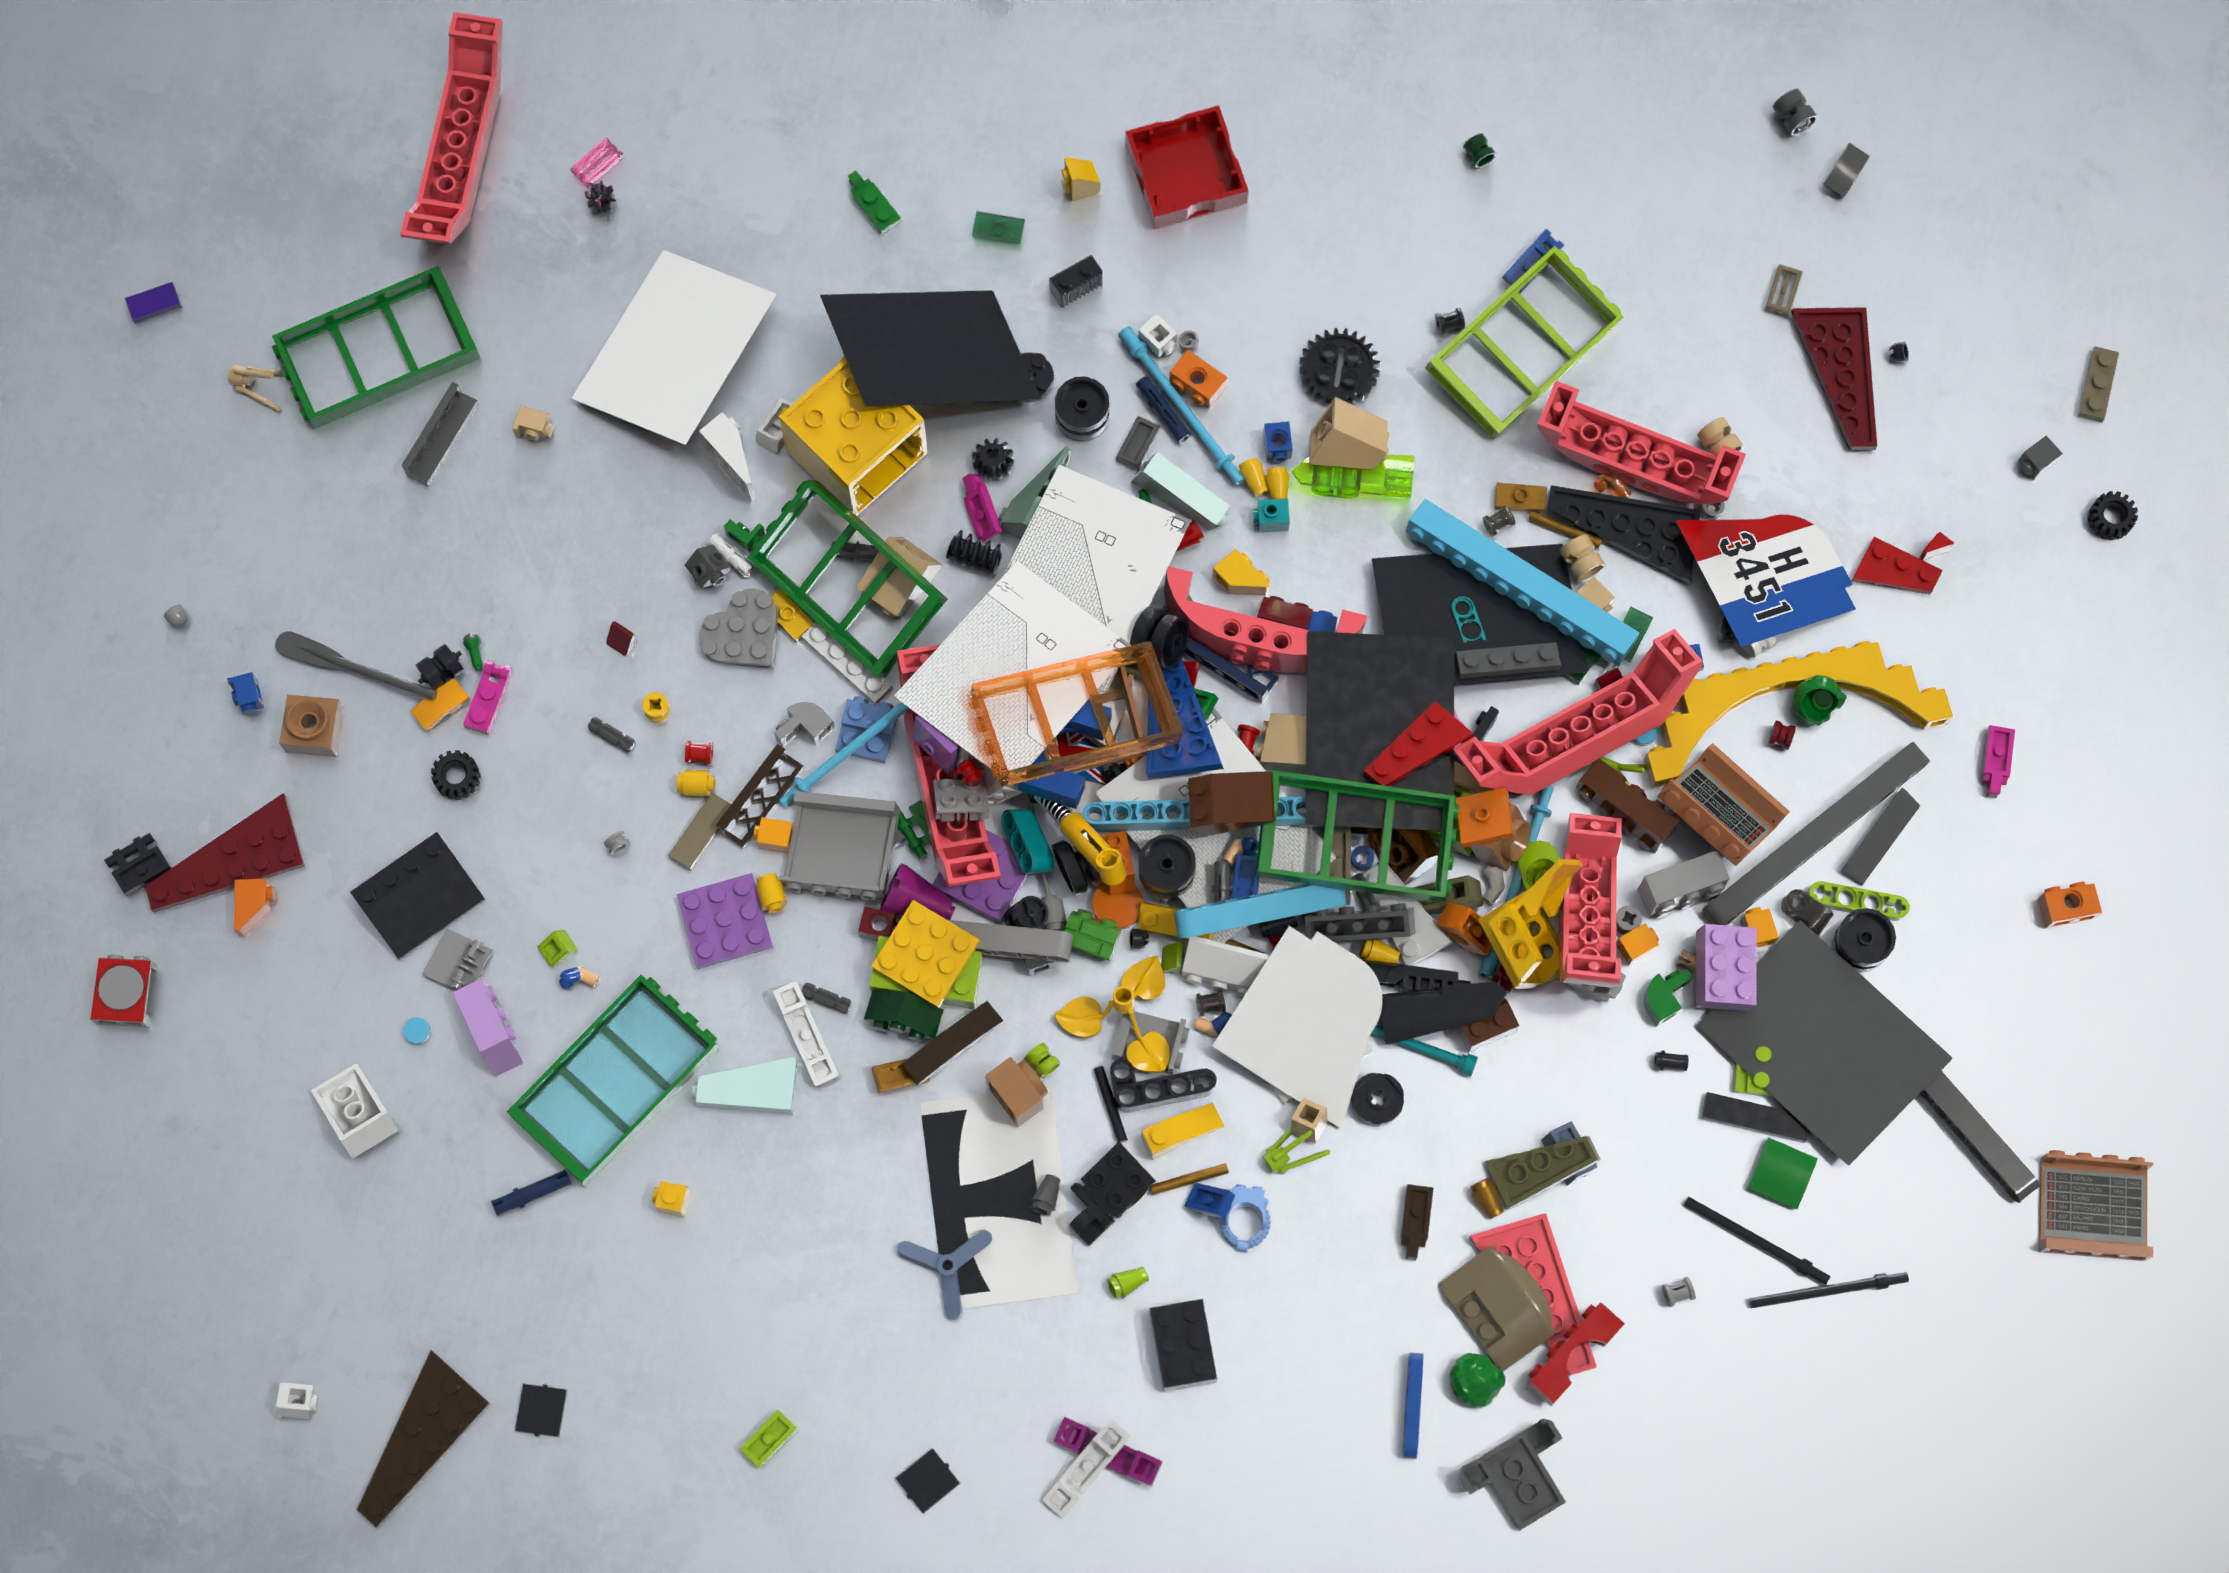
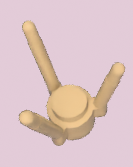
[228,364,282,412]

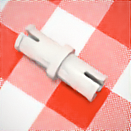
[707,533,755,578]

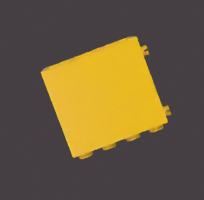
[779,356,928,516]

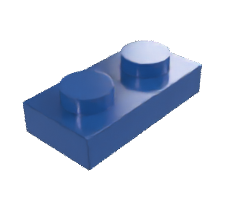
[1184,1182,1236,1219]

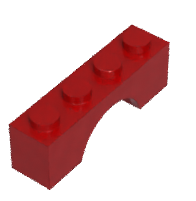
[1527,1302,1625,1406]

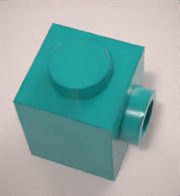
[1253,499,1290,533]

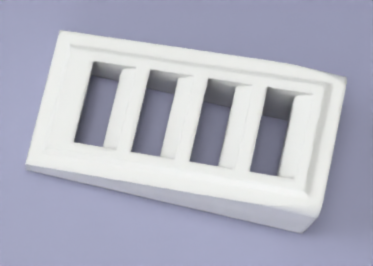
[756,398,793,453]

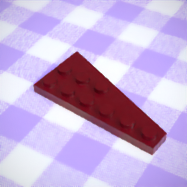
[1791,307,1877,450]

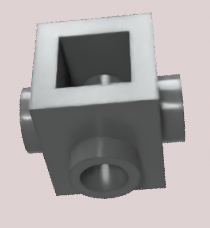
[684,545,731,588]

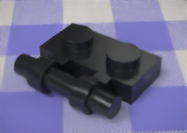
[104,833,171,896]

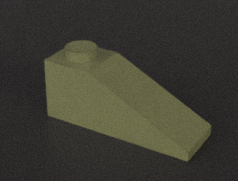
[1413,875,1483,914]

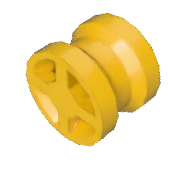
[642,692,670,723]

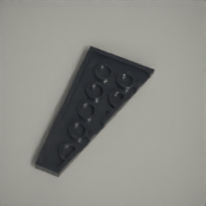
[1546,485,1701,584]

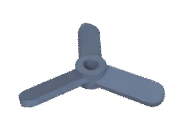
[898,1230,992,1319]

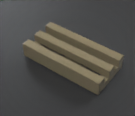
[1764,264,1803,318]

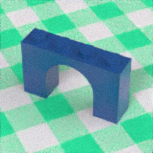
[1017,701,1112,809]

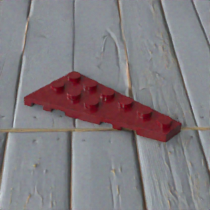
[145,793,305,913]

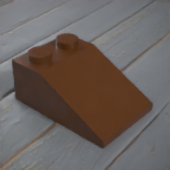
[1188,771,1275,836]

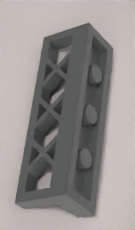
[402,382,479,487]

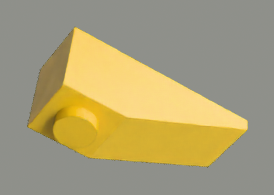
[1141,1103,1224,1160]

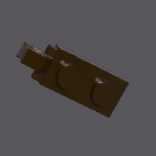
[1400,1184,1434,1261]

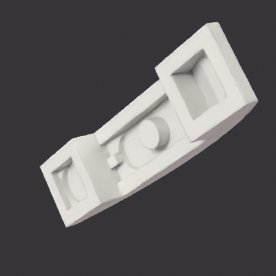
[772,980,839,1087]
[1042,1418,1131,1518]

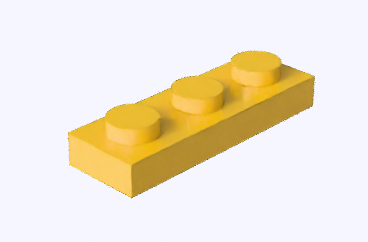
[1138,902,1214,940]

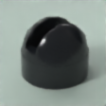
[1889,342,1909,362]
[1129,929,1149,950]

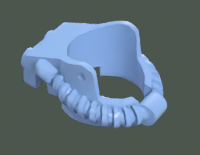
[1219,1184,1271,1252]

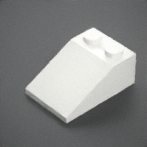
[699,412,756,502]
[311,1063,399,1159]

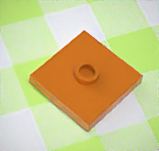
[1455,787,1514,848]

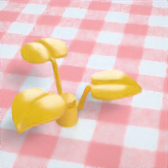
[1055,956,1170,1073]

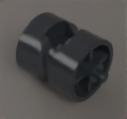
[415,644,465,690]
[1005,896,1048,929]

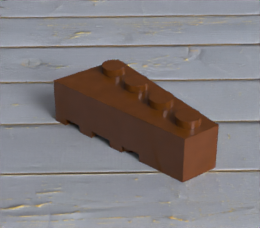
[1576,759,1682,853]

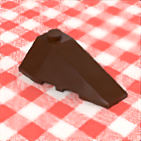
[1365,827,1439,885]

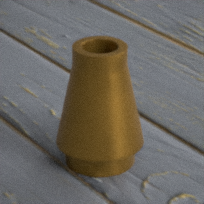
[1470,1177,1504,1219]

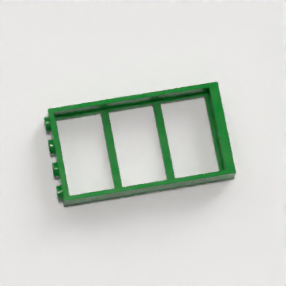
[271,265,481,429]
[747,480,948,677]
[1255,770,1459,903]

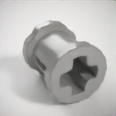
[1662,1276,1696,1308]

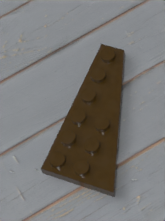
[357,1350,491,1529]

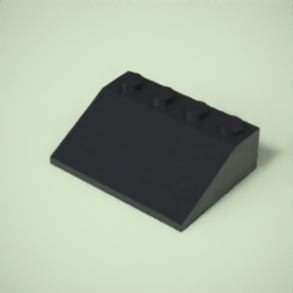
[350,832,485,960]

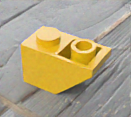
[1061,157,1100,201]
[1212,549,1270,595]

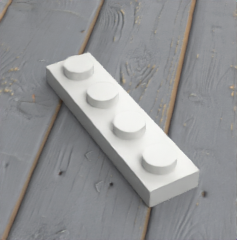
[802,622,893,705]

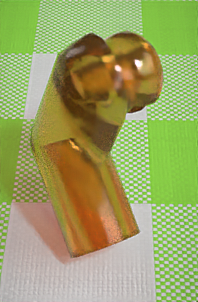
[1594,474,1632,498]

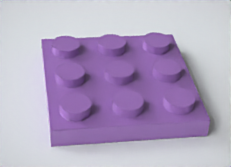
[932,829,1028,924]
[677,873,773,970]

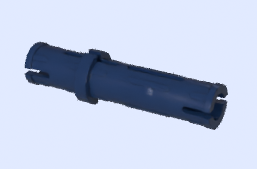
[1135,376,1192,444]
[491,1169,572,1217]

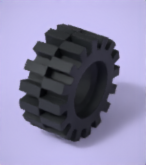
[2088,491,2138,540]
[431,750,481,800]

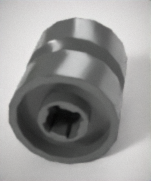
[1773,89,1818,136]

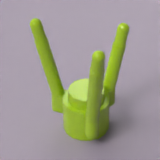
[1263,1126,1331,1174]

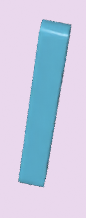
[1174,884,1347,938]

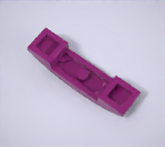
[1053,1417,1163,1487]

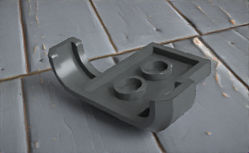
[1459,1418,1566,1531]

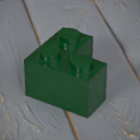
[864,990,944,1042]

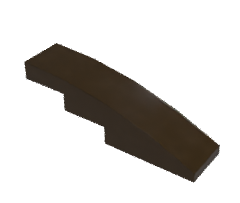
[901,1001,1003,1086]

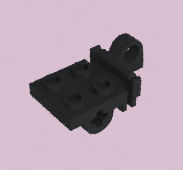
[1069,1142,1156,1246]

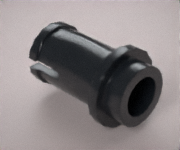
[1654,1050,1689,1071]

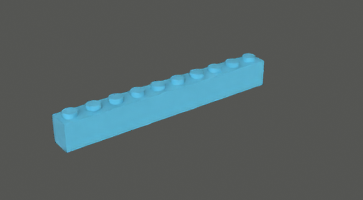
[1405,499,1639,666]

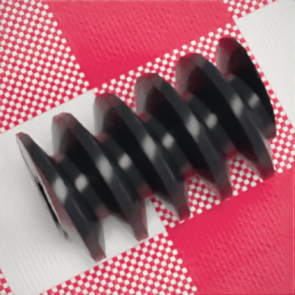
[946,530,1002,576]

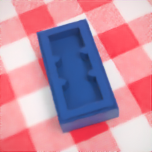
[1231,854,1260,899]

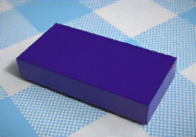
[125,282,181,323]

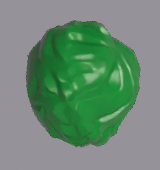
[1792,675,1847,726]
[1449,1353,1506,1408]

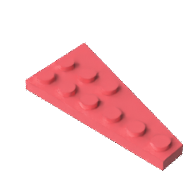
[1469,1213,1597,1376]

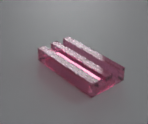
[570,138,624,188]

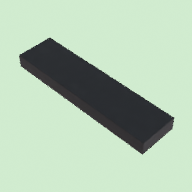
[1701,1092,1809,1143]

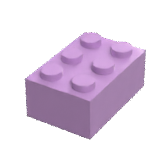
[1696,924,1757,1011]

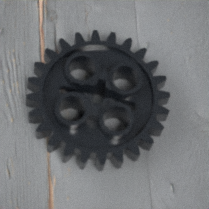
[1299,328,1380,405]

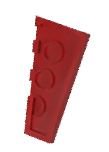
[1364,701,1473,787]

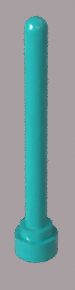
[1371,1025,1478,1076]

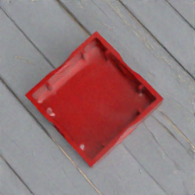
[1125,105,1249,230]

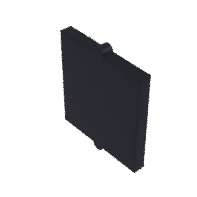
[515,1384,568,1437]
[895,1448,961,1514]

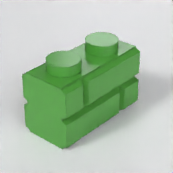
[1064,909,1122,960]

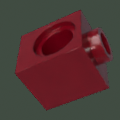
[858,906,899,941]

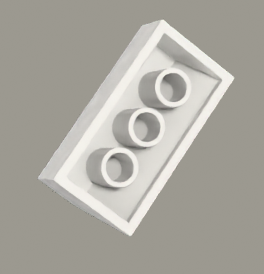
[1181,936,1270,997]

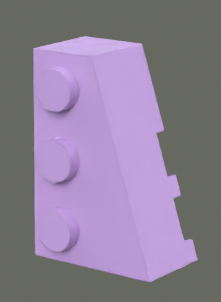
[452,979,523,1077]

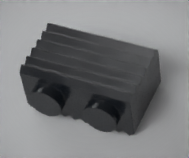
[1049,255,1103,308]

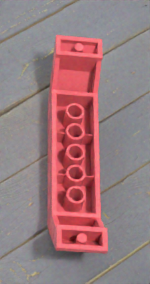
[400,12,503,244]
[1453,629,1703,795]
[897,644,1001,887]

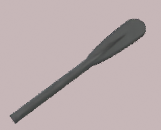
[275,631,437,700]

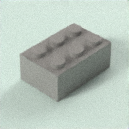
[1637,850,1730,918]

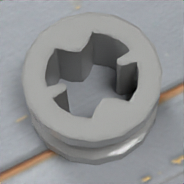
[1701,502,1725,520]
[604,831,630,855]

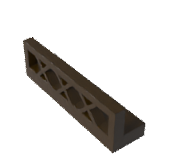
[716,744,804,849]

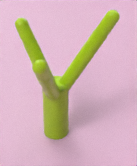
[1597,757,1647,786]

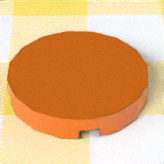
[1092,884,1144,929]

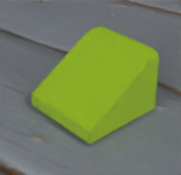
[537,930,578,967]
[1161,942,1183,973]

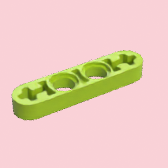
[1807,881,1910,921]

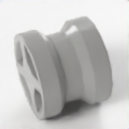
[1616,905,1642,935]

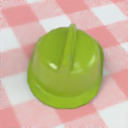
[1518,840,1560,890]

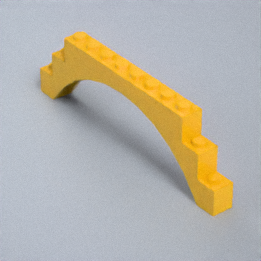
[1644,641,1953,788]

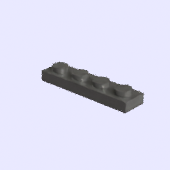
[1455,642,1561,679]

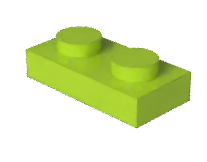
[740,1410,798,1469]

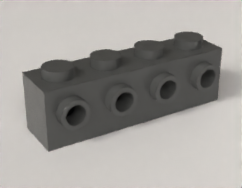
[1305,903,1416,941]

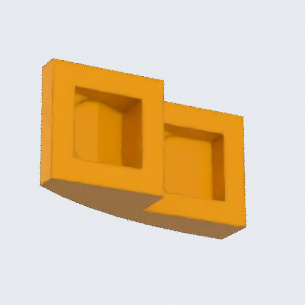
[411,678,470,731]

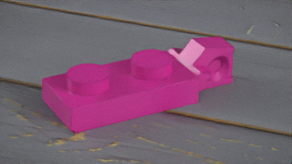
[962,473,1003,543]
[1982,725,2015,798]

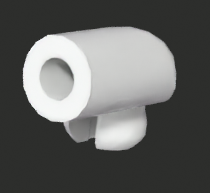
[1482,866,1505,906]

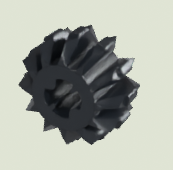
[972,437,1014,481]

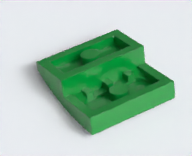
[1748,1137,1818,1210]

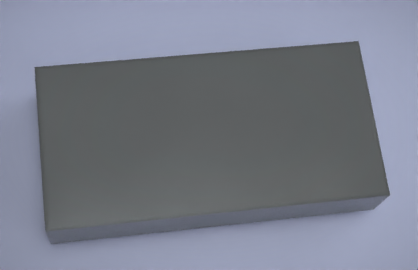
[1116,416,1160,471]

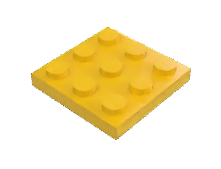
[871,900,981,1008]

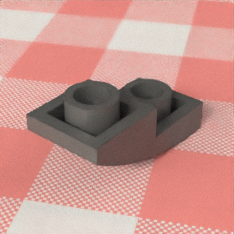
[1823,143,1870,197]

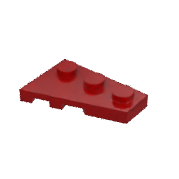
[1851,536,1943,594]

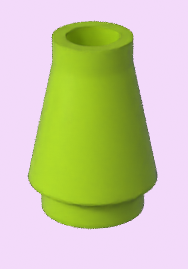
[1107,1266,1149,1299]

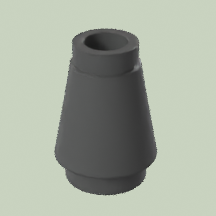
[1030,1174,1061,1216]

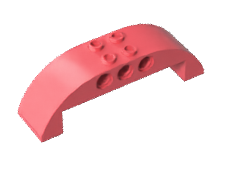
[1537,381,1746,504]
[1164,566,1367,673]
[1559,813,1622,988]

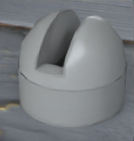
[1178,330,1199,352]
[164,604,187,627]

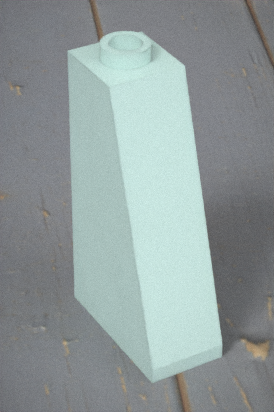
[1131,452,1230,530]
[692,1057,798,1115]

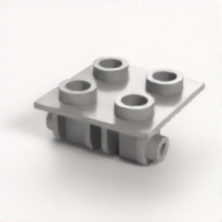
[933,779,989,822]
[422,928,493,990]

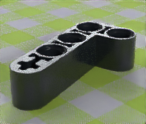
[1110,1059,1217,1113]

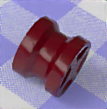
[1768,720,1796,750]
[1492,964,1514,994]

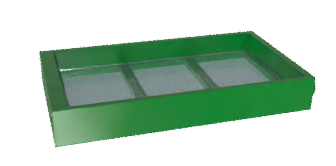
[506,975,719,1187]

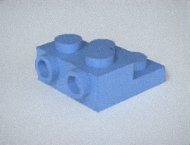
[835,696,898,764]

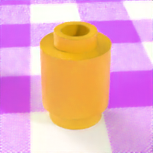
[676,770,716,796]
[756,873,787,914]

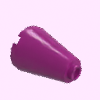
[880,863,955,920]

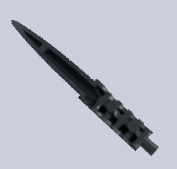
[1362,960,1471,992]

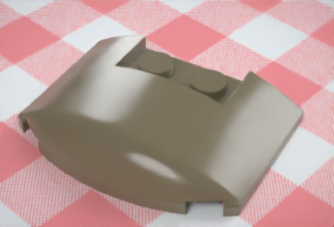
[1439,1246,1555,1372]

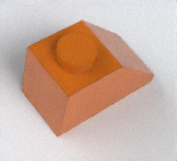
[234,878,276,937]

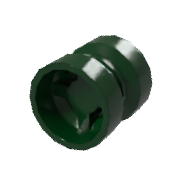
[1463,133,1496,168]

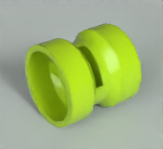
[1024,1042,1061,1079]

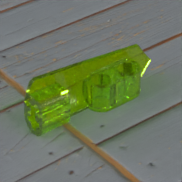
[1292,455,1414,499]

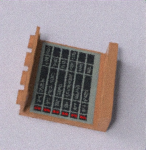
[1657,743,1790,866]
[2039,1150,2154,1261]

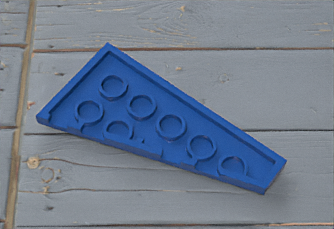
[1146,658,1224,779]

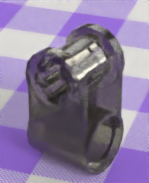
[1781,889,1834,936]

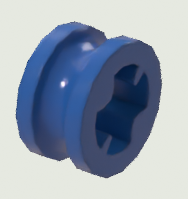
[1351,845,1374,871]

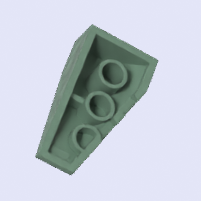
[999,446,1071,540]

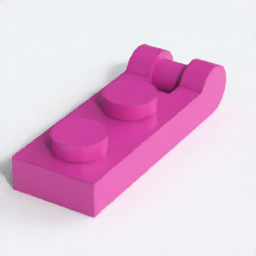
[463,660,513,735]

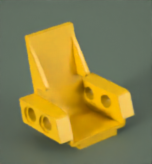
[1478,858,1583,989]

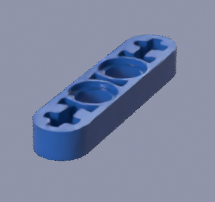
[1403,1352,1424,1459]

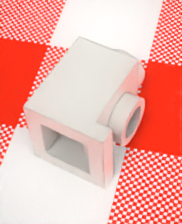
[1138,314,1177,357]
[276,1382,318,1419]

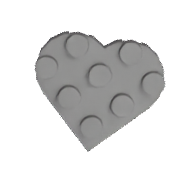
[699,588,778,667]

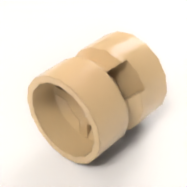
[1697,417,1744,456]
[1560,534,1606,582]

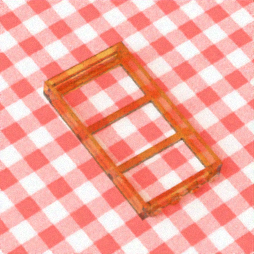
[967,641,1184,787]

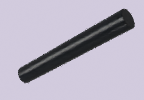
[1093,1066,1128,1143]

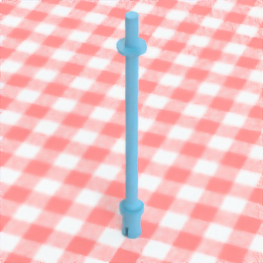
[1118,326,1244,485]
[779,702,910,807]
[1478,785,1554,979]

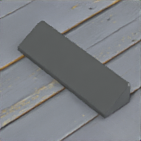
[1841,788,1921,885]

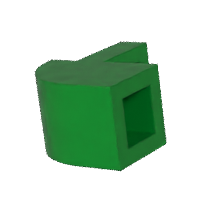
[1644,969,1693,1027]

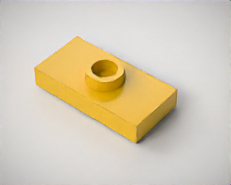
[771,589,814,642]

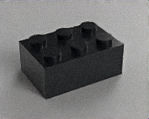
[1149,1299,1217,1392]

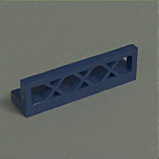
[1184,637,1279,704]

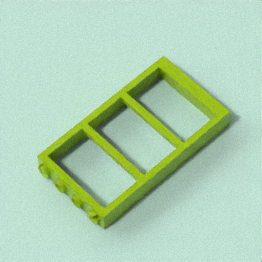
[1425,246,1624,440]

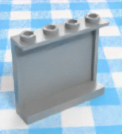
[778,791,901,900]

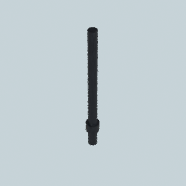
[1684,1196,1831,1285]
[1749,1272,1909,1309]

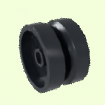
[1055,376,1110,441]
[1130,606,1189,670]
[1138,834,1196,899]
[1051,840,1105,897]
[1832,908,1897,973]

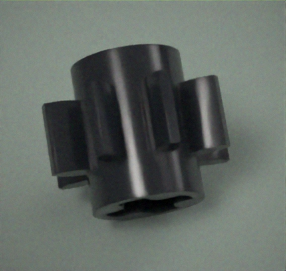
[584,180,616,213]

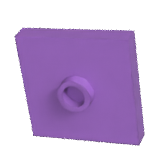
[912,715,958,774]

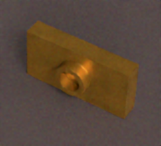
[1495,482,1547,513]
[871,1059,930,1094]

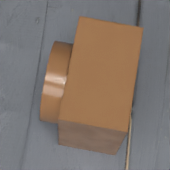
[279,695,344,757]
[1470,803,1531,871]
[985,1057,1048,1127]

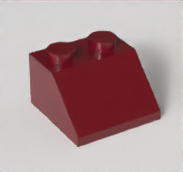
[1257,596,1313,630]

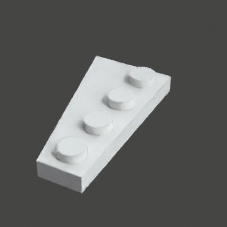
[1363,865,1454,965]

